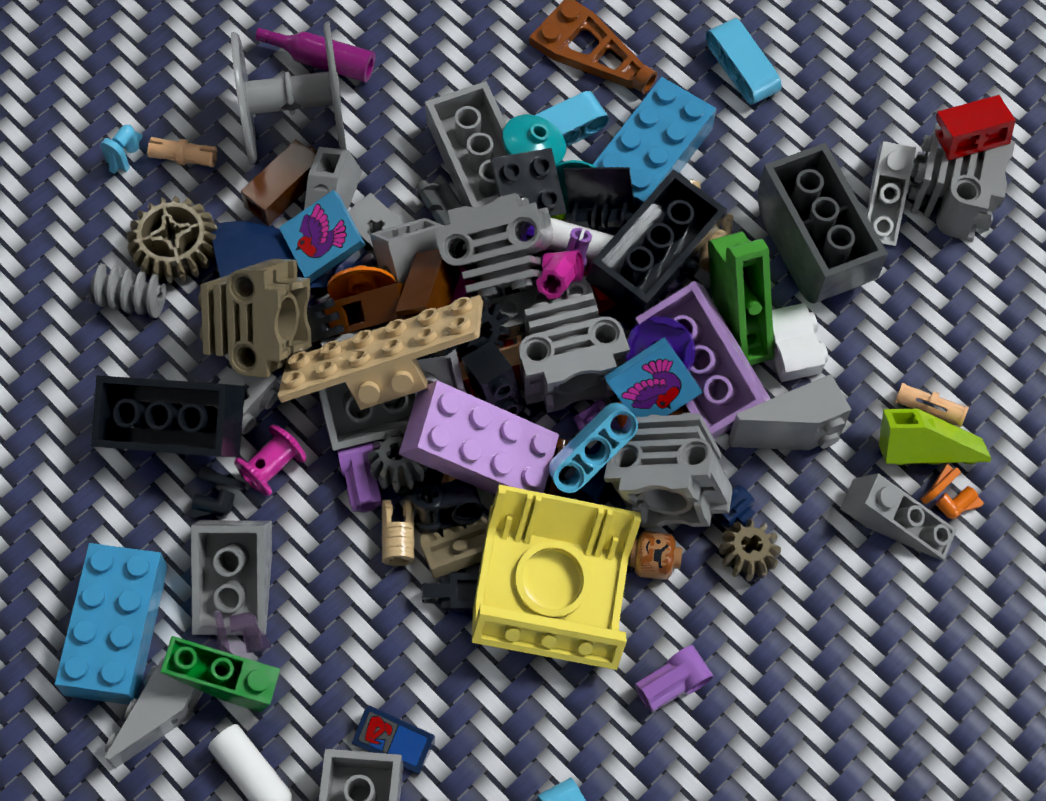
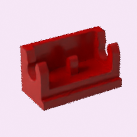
[935,95,1016,161]

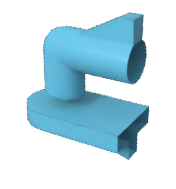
[100,124,143,174]

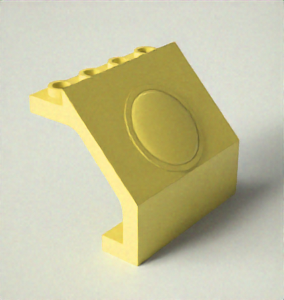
[472,484,641,670]

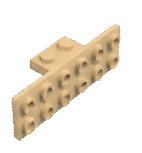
[278,295,483,410]

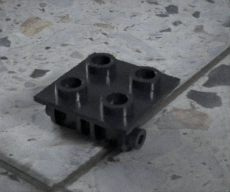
[490,148,567,217]
[563,167,636,229]

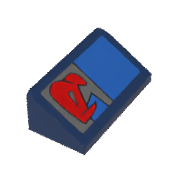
[352,705,435,775]

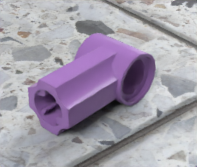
[337,441,382,513]
[635,645,714,713]

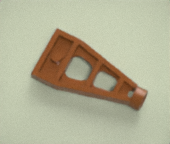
[529,0,658,94]

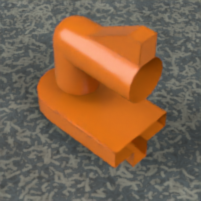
[920,463,984,519]

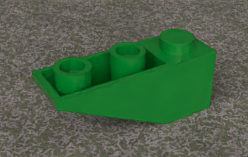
[160,636,280,712]

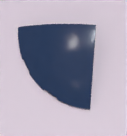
[211,221,329,296]

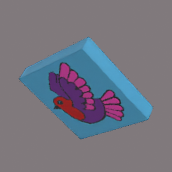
[279,190,366,283]
[604,337,703,417]

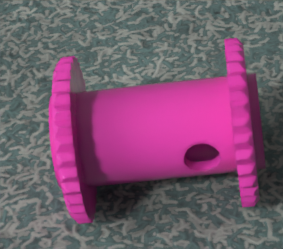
[234,425,306,496]

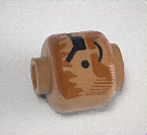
[629,531,682,580]

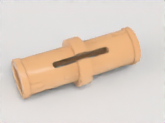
[147,137,217,167]
[895,383,969,428]

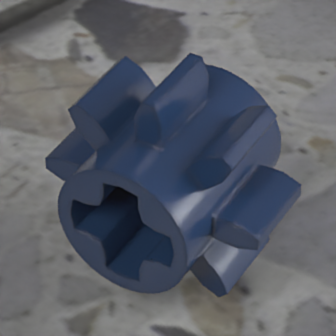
[713,485,755,528]

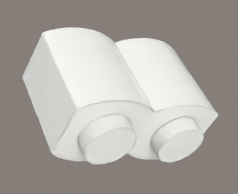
[772,303,828,382]

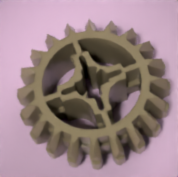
[127,196,217,284]

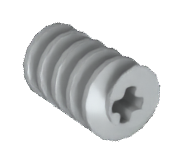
[89,263,167,318]

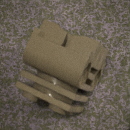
[198,258,311,378]

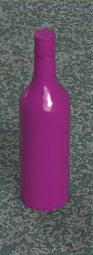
[255,28,376,83]

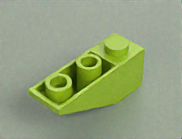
[879,409,991,465]

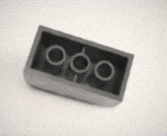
[757,142,888,304]

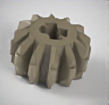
[719,518,781,582]

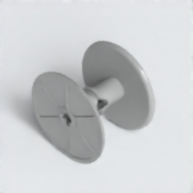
[231,21,347,165]

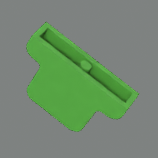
[708,231,774,365]

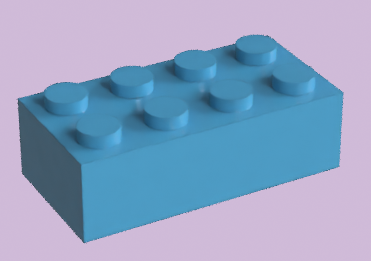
[593,77,717,211]
[55,543,168,705]

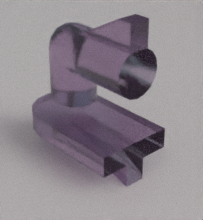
[214,610,271,654]

